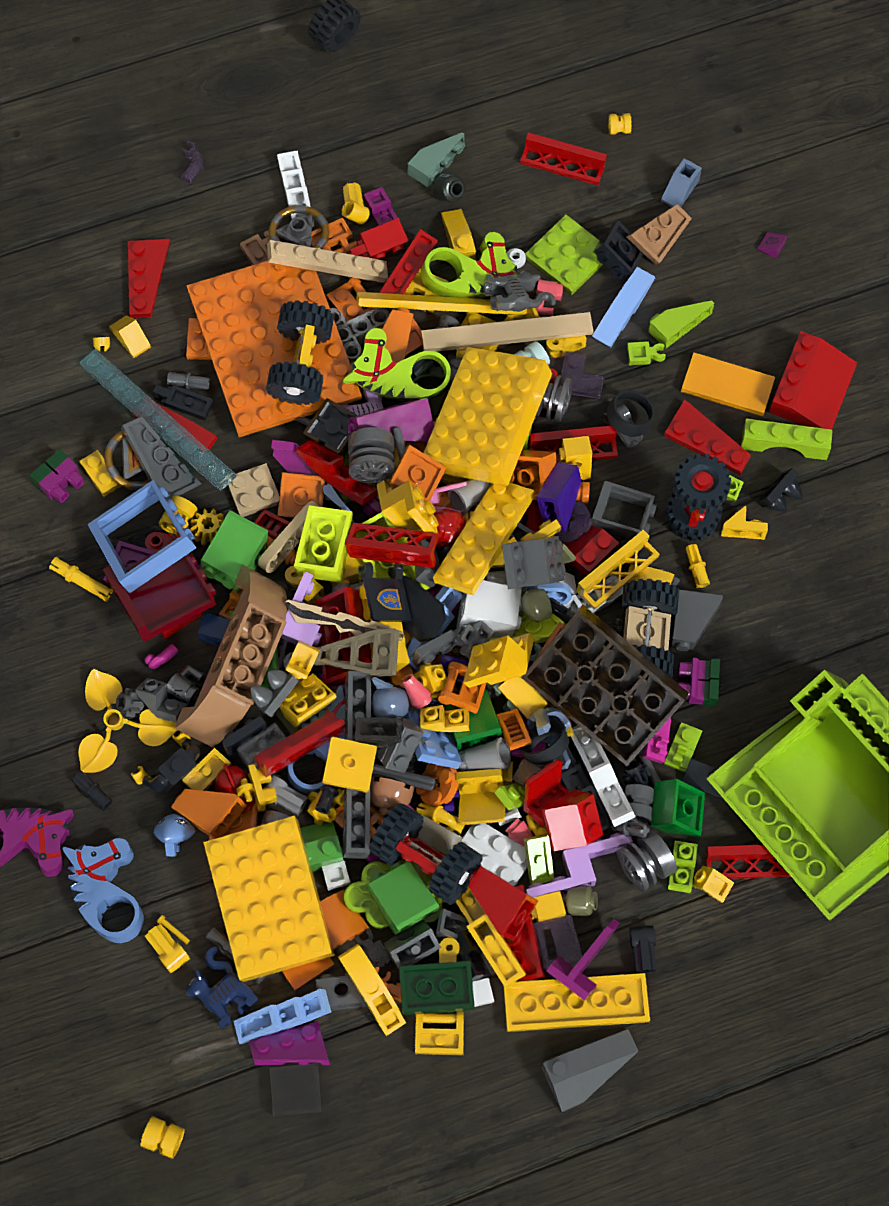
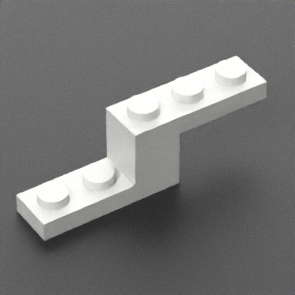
[571,725,635,827]

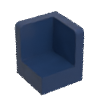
[198,613,230,646]

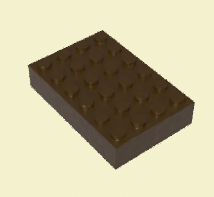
[521,604,689,766]

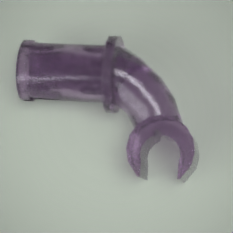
[180,141,204,185]

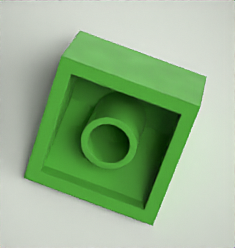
[300,821,343,873]

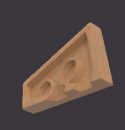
[627,204,692,265]

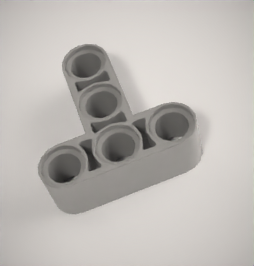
[330,307,390,365]

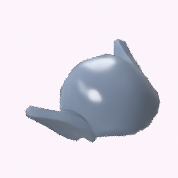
[371,677,409,735]

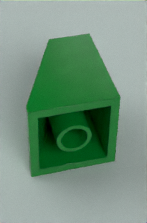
[444,689,502,753]

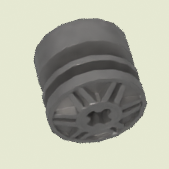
[536,375,572,422]
[348,427,395,483]
[617,829,677,892]

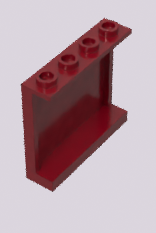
[103,533,216,642]

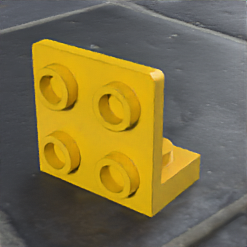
[456,768,506,825]

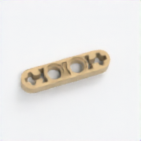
[258,501,321,573]

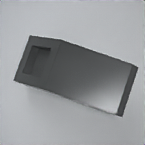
[135,678,188,723]

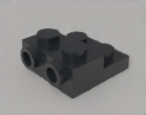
[593,220,643,281]

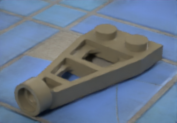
[314,628,399,676]

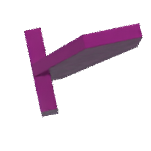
[271,440,331,501]
[547,919,620,1000]

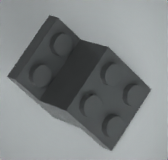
[502,536,566,590]

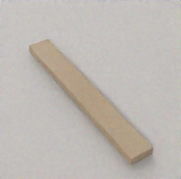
[421,312,593,352]

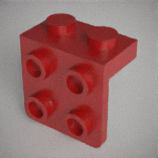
[524,759,570,827]

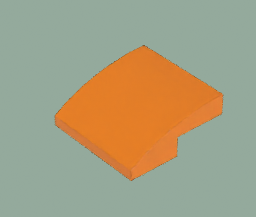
[320,890,369,950]

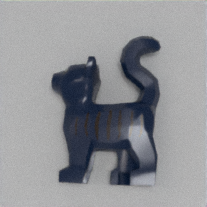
[185,946,258,1029]

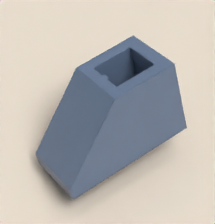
[661,158,702,207]

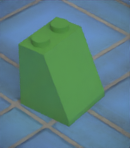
[201,510,268,592]
[367,860,440,936]

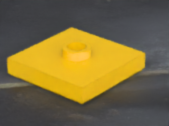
[322,737,377,793]

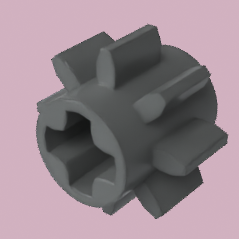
[116,688,144,717]

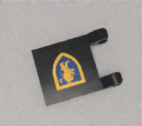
[358,562,412,622]

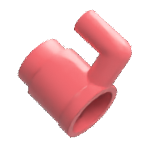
[535,279,563,316]

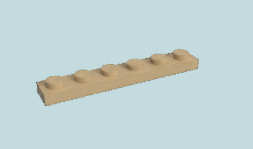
[267,240,388,283]

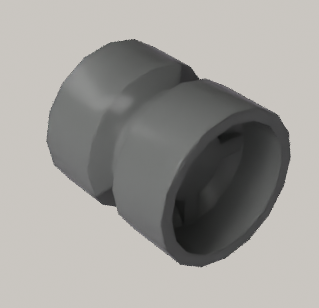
[624,784,654,824]

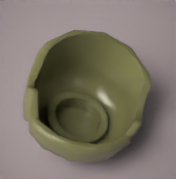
[522,587,552,621]

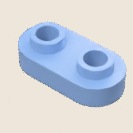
[526,582,571,605]

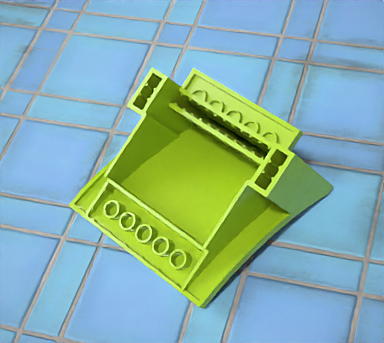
[707,670,889,920]

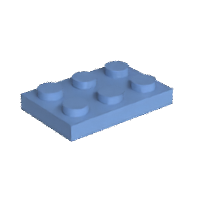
[404,708,462,769]

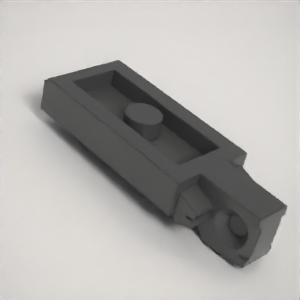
[412,627,470,667]

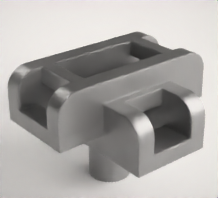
[456,621,494,660]

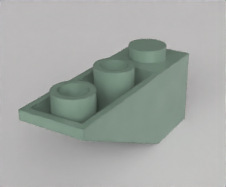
[408,133,465,187]

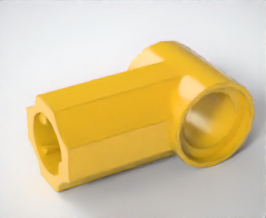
[342,182,369,225]
[145,924,190,973]

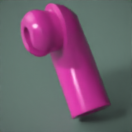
[145,644,178,669]

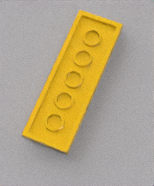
[433,483,535,596]
[503,973,650,1032]

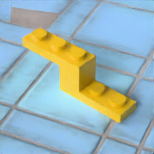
[456,887,526,987]

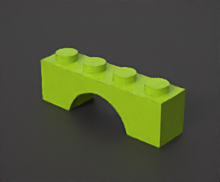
[741,419,832,460]

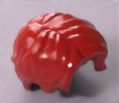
[429,508,466,548]

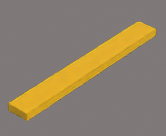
[356,292,527,315]

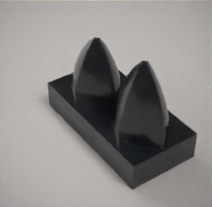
[757,468,802,512]

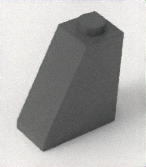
[671,590,723,651]

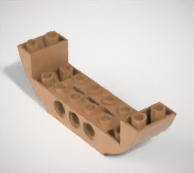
[174,565,287,747]

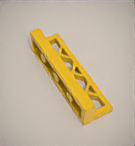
[576,530,660,610]

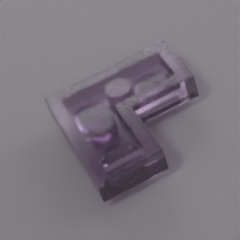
[560,351,604,399]

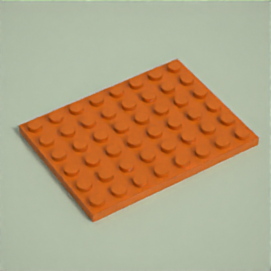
[187,261,362,438]

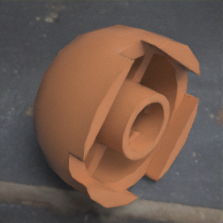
[370,776,414,815]

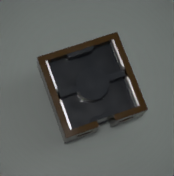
[303,398,357,457]

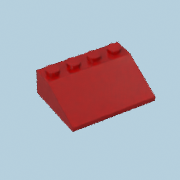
[769,331,857,430]

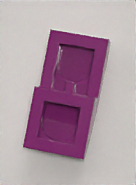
[363,187,398,226]

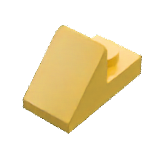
[721,506,768,540]

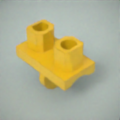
[236,764,277,812]
[307,788,344,826]

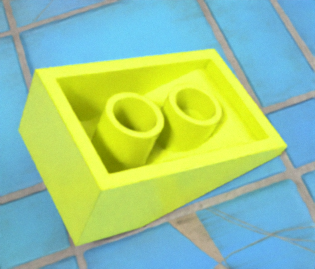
[294,505,353,583]

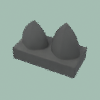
[250,670,299,717]

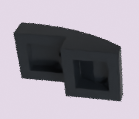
[458,930,491,981]

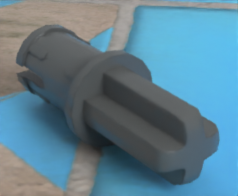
[167,372,211,390]
[611,819,650,838]

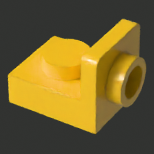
[692,866,734,903]

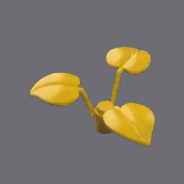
[79,669,178,773]

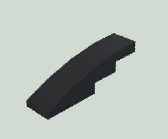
[549,746,613,831]

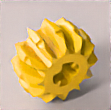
[190,508,224,546]

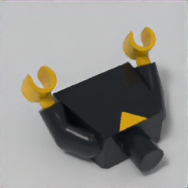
[131,732,201,793]

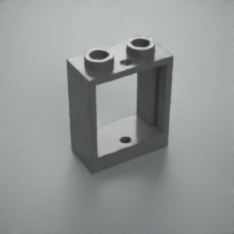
[591,481,657,540]

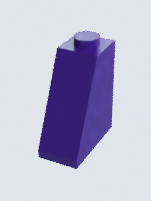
[536,462,582,533]

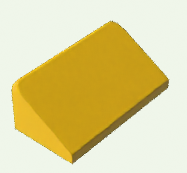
[498,675,548,719]

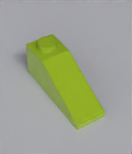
[648,300,714,349]

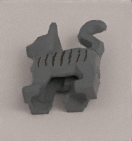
[483,271,556,312]

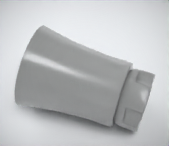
[448,479,492,514]
[459,737,511,772]

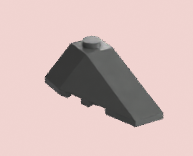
[542,1029,638,1112]

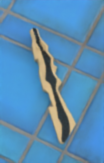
[285,600,404,641]

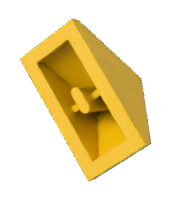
[109,315,151,359]

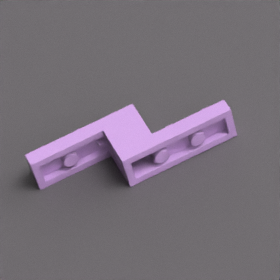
[281,572,322,683]
[526,832,633,897]

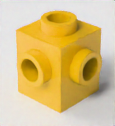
[414,663,447,699]

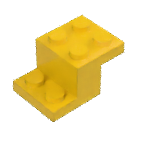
[377,480,439,539]
[464,633,534,688]

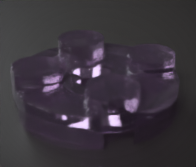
[554,500,592,542]

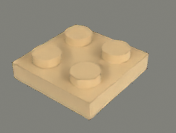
[225,463,280,517]

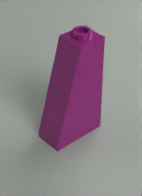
[348,398,434,442]

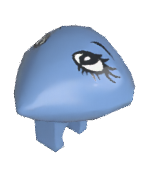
[154,814,195,856]

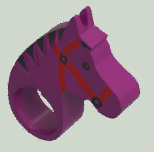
[0,808,74,877]

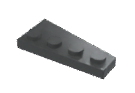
[121,416,201,500]

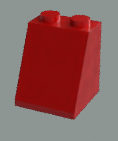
[468,866,538,941]

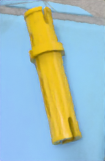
[49,557,113,602]

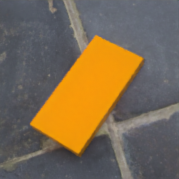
[681,353,775,416]

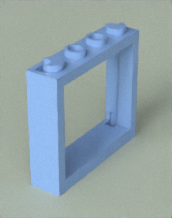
[88,480,196,593]

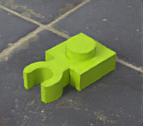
[627,342,665,365]

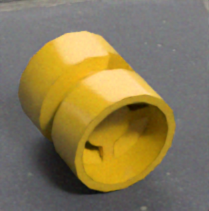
[158,496,198,535]
[141,1116,185,1159]

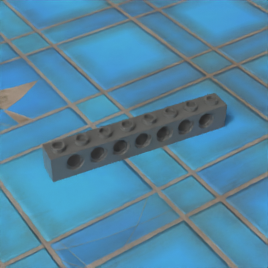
[343,671,371,859]

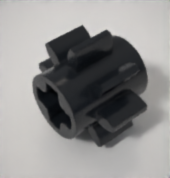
[621,760,652,785]

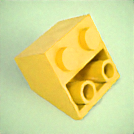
[279,673,336,728]

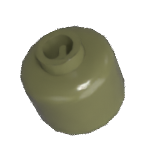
[562,886,598,916]

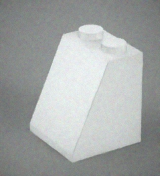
[456,580,522,638]

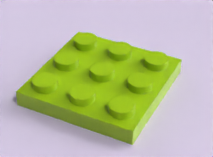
[525,215,603,295]

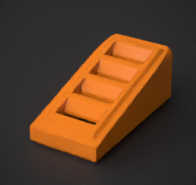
[496,708,532,750]

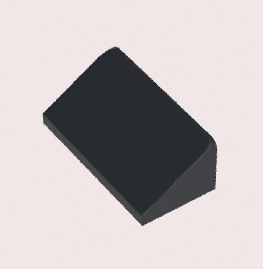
[682,759,724,800]

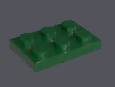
[399,961,475,1015]

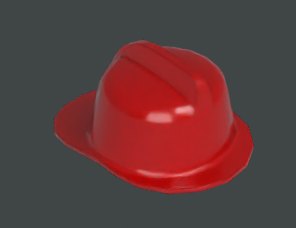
[215,764,256,813]

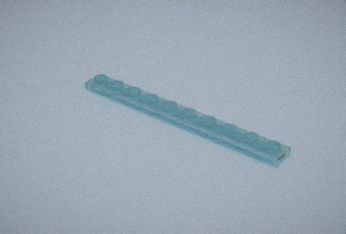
[79,349,236,491]

